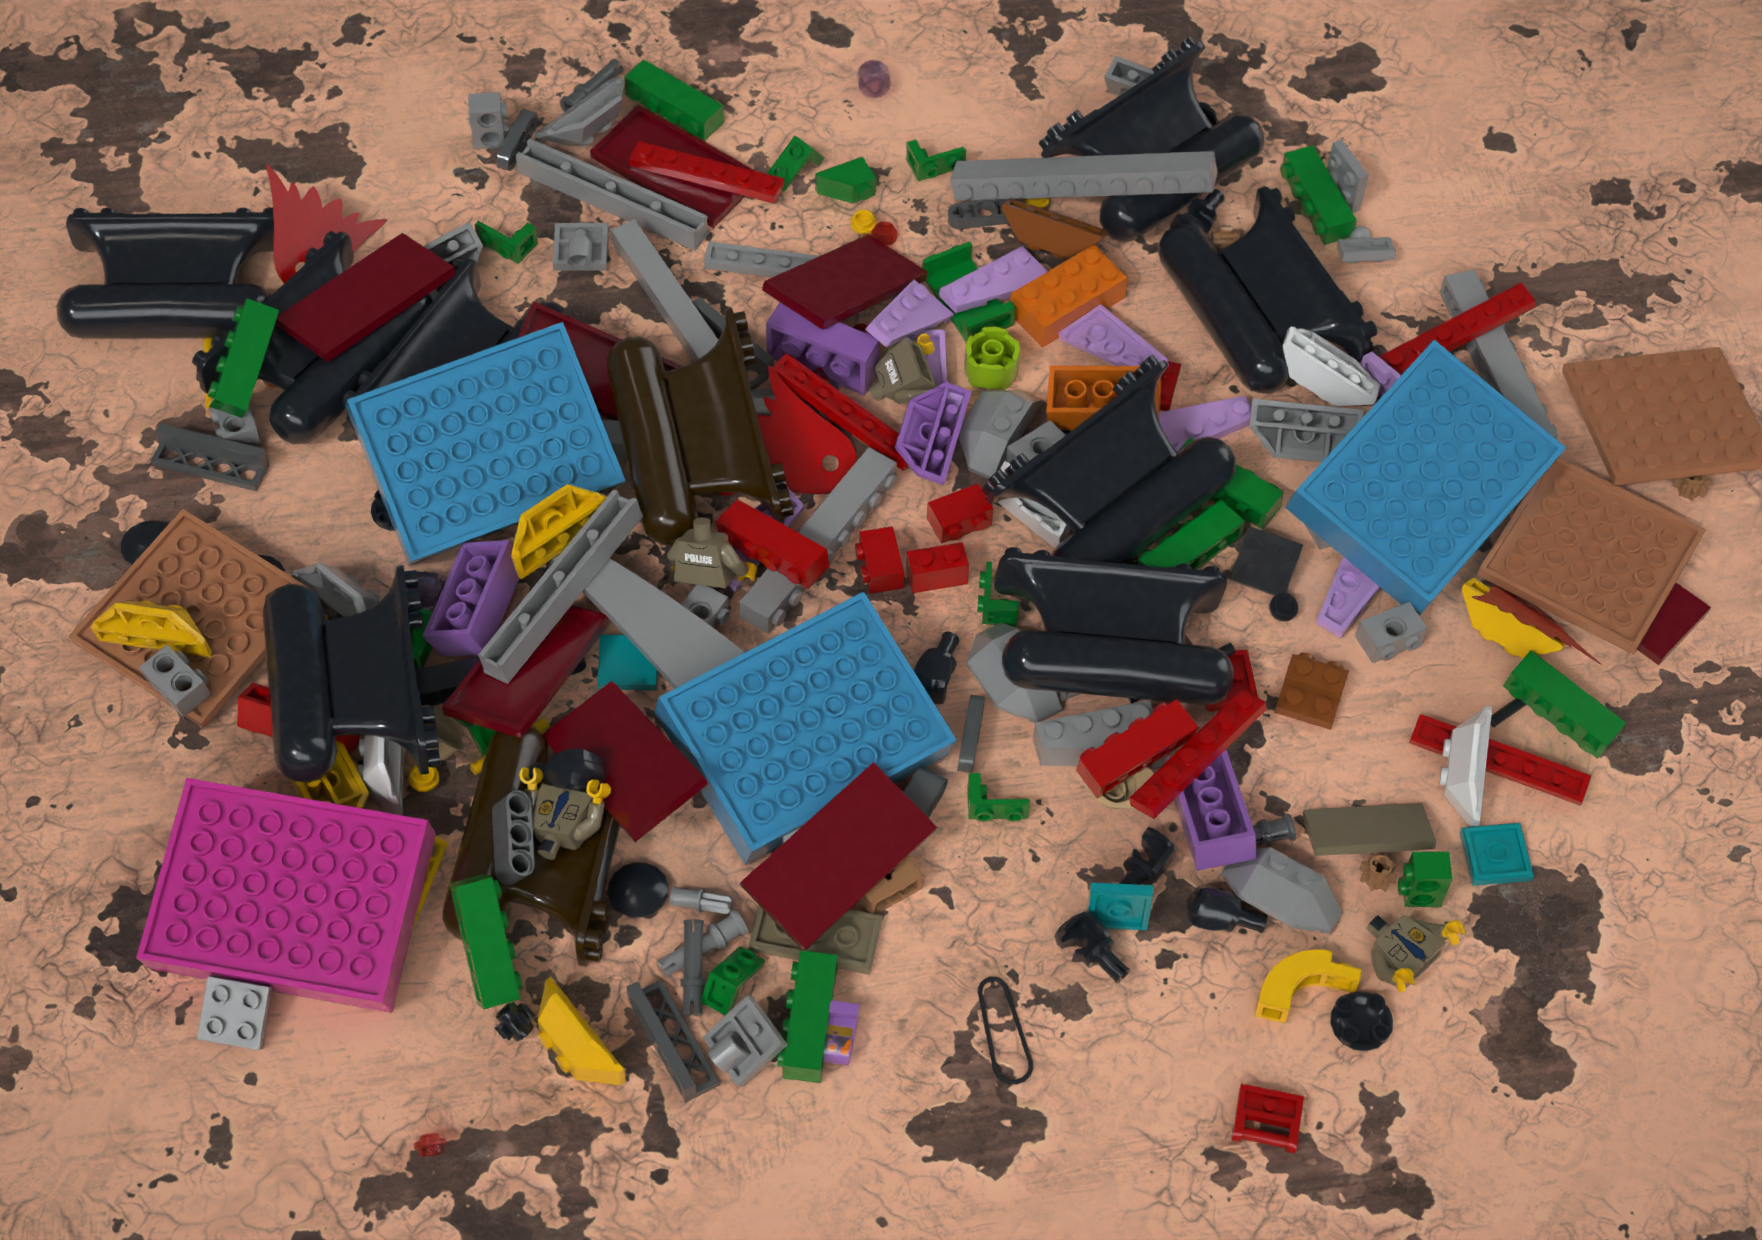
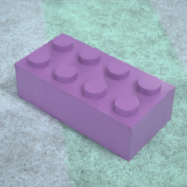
[766,302,880,395]
[423,540,519,657]
[1166,750,1257,871]

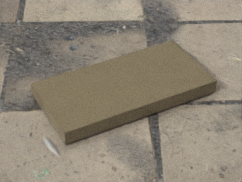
[1303,803,1436,856]
[748,906,883,975]

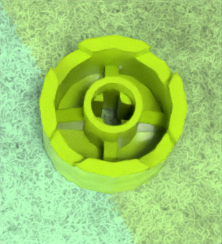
[964,327,1020,390]

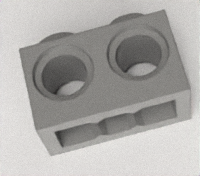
[469,92,510,149]
[209,405,261,447]
[139,645,211,718]

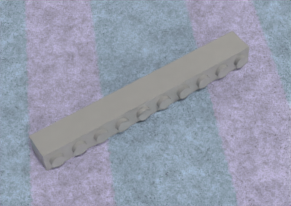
[950,151,1217,201]

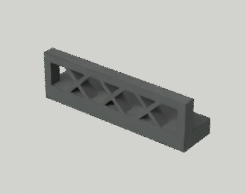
[692,297,774,390]
[151,423,270,492]
[626,980,719,1103]

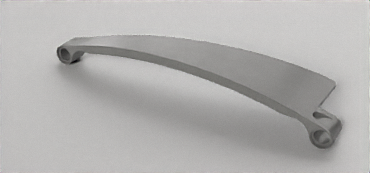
[515,529,745,689]

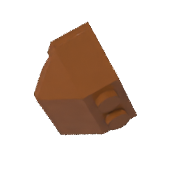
[1001,198,1108,259]

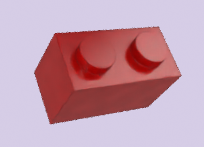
[927,483,993,544]
[855,526,904,594]
[906,542,969,594]

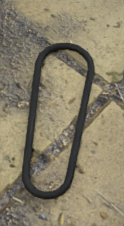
[978,977,1033,1084]

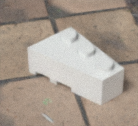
[998,461,1071,549]

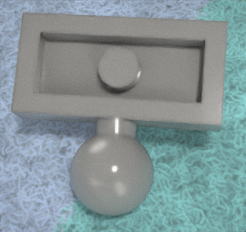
[1337,226,1396,263]

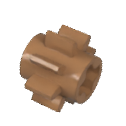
[1211,225,1240,250]
[1673,475,1711,501]
[1359,853,1398,892]

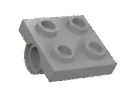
[1327,140,1369,213]
[553,223,609,271]
[197,975,273,1050]
[703,995,788,1087]

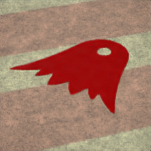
[266,163,388,283]
[718,365,857,496]
[1472,586,1602,665]

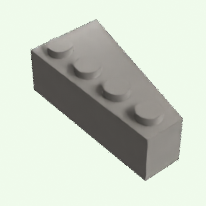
[1033,700,1165,768]

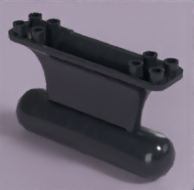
[1038,36,1264,243]
[1157,186,1377,393]
[56,207,274,339]
[192,231,433,444]
[342,258,572,431]
[983,354,1236,564]
[994,547,1234,705]
[263,565,441,783]

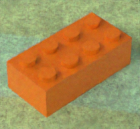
[1010,245,1128,348]
[1046,366,1161,430]

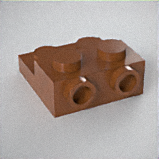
[1274,653,1349,730]

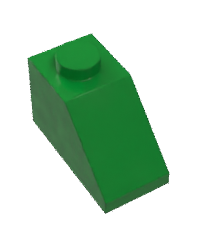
[815,156,876,204]

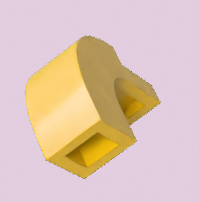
[1254,949,1362,1024]

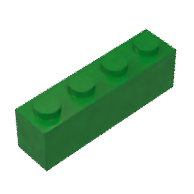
[624,59,724,141]
[1280,145,1357,245]
[207,298,279,418]
[1178,437,1284,530]
[1138,500,1245,569]
[1503,650,1626,759]
[449,874,522,1009]
[777,950,838,1083]

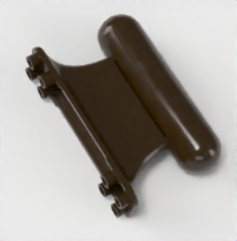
[606,308,794,545]
[442,726,620,967]

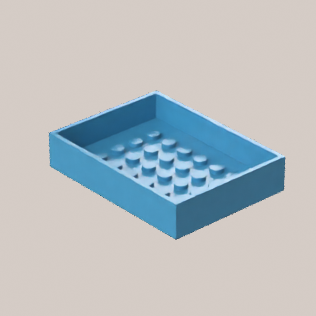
[345,322,626,566]
[1285,340,1566,616]
[654,592,957,865]

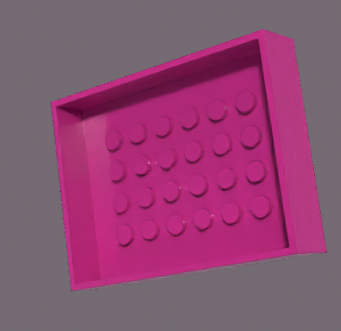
[136,778,436,1013]

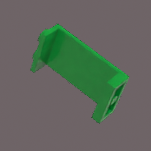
[922,241,1016,343]

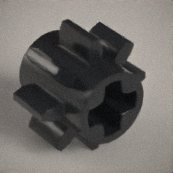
[495,1002,535,1042]

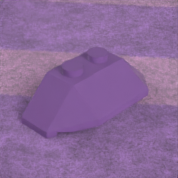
[895,382,972,485]

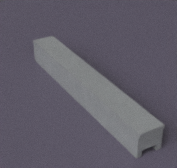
[516,138,709,251]
[611,219,718,362]
[478,489,643,684]

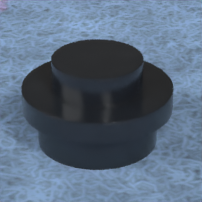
[1269,593,1298,622]

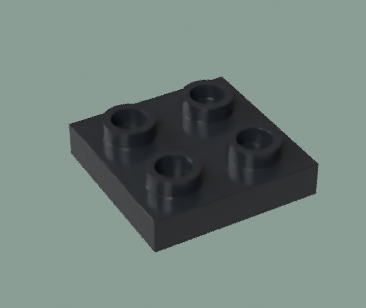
[1230,526,1303,596]

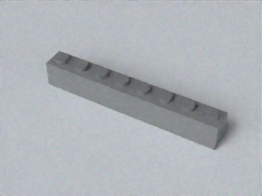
[1440,270,1558,440]
[740,447,898,634]

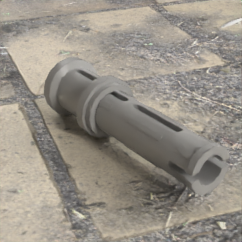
[657,909,749,978]

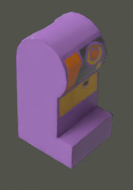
[823,1000,859,1066]

